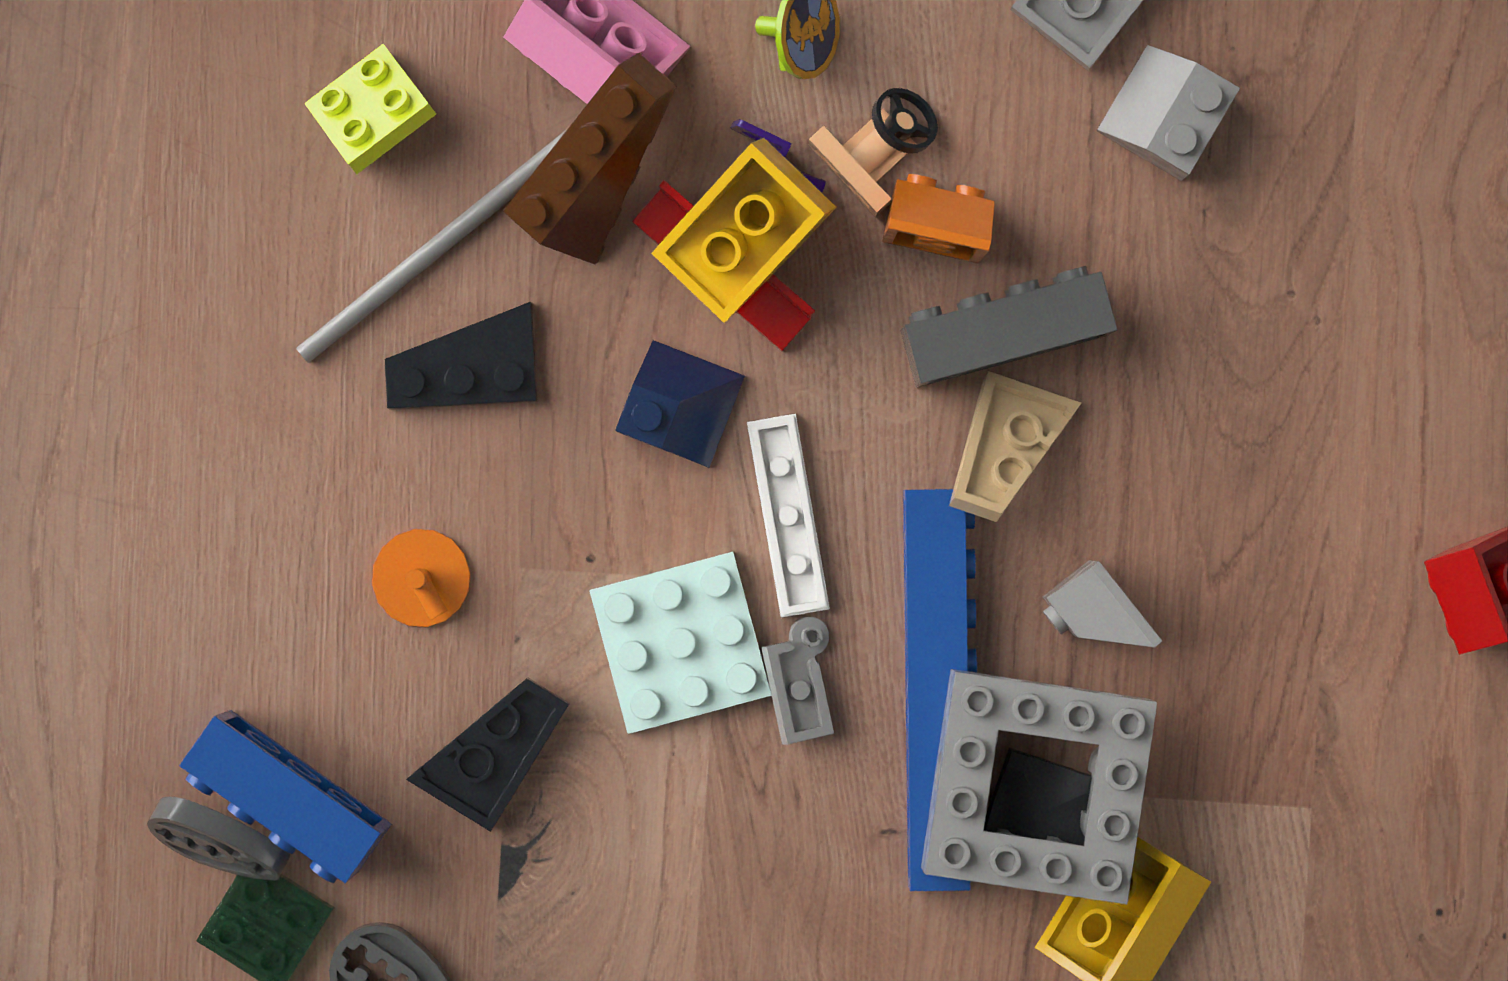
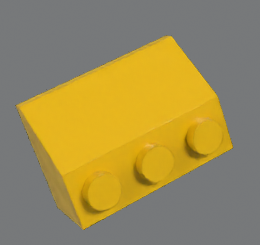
[1035,836,1211,981]

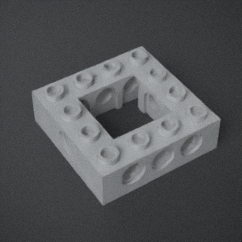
[921,669,1157,904]

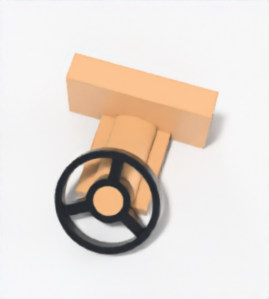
[808,88,938,217]

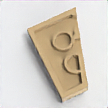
[949,371,1081,522]

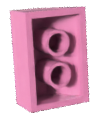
[503,0,691,104]

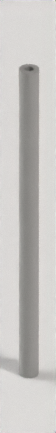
[296,130,566,363]

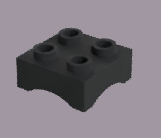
[983,748,1092,846]

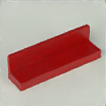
[632,180,815,352]

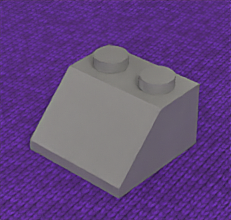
[1097,45,1240,181]

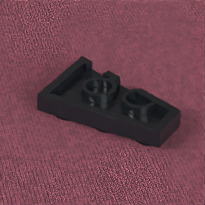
[385,302,537,409]
[406,678,570,832]

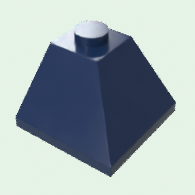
[615,340,745,468]

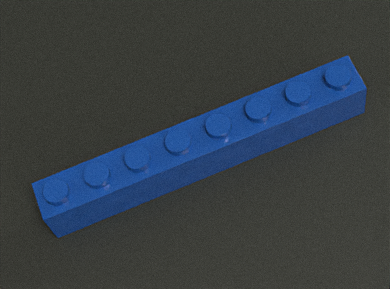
[903,489,977,891]

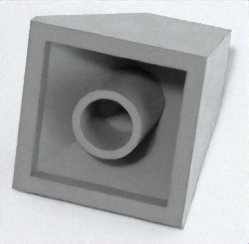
[1043,560,1162,648]

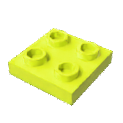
[304,44,436,174]

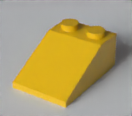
[651,138,837,323]

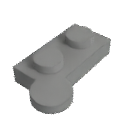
[761,617,834,745]

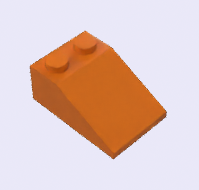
[882,174,995,264]

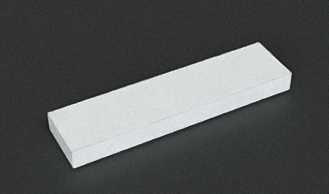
[747,414,830,618]

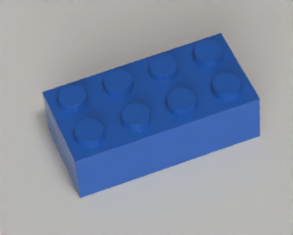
[179,710,392,883]

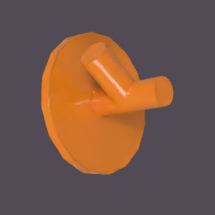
[372,529,471,627]

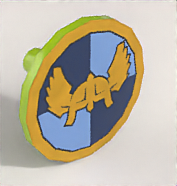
[755,0,840,79]

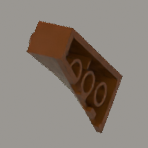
[503,53,677,265]

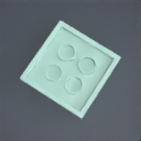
[589,552,772,734]

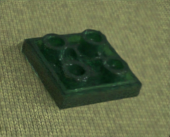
[196,874,335,981]

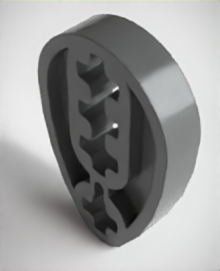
[147,797,290,880]
[329,922,451,981]

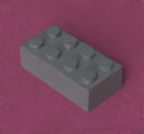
[900,266,1117,388]

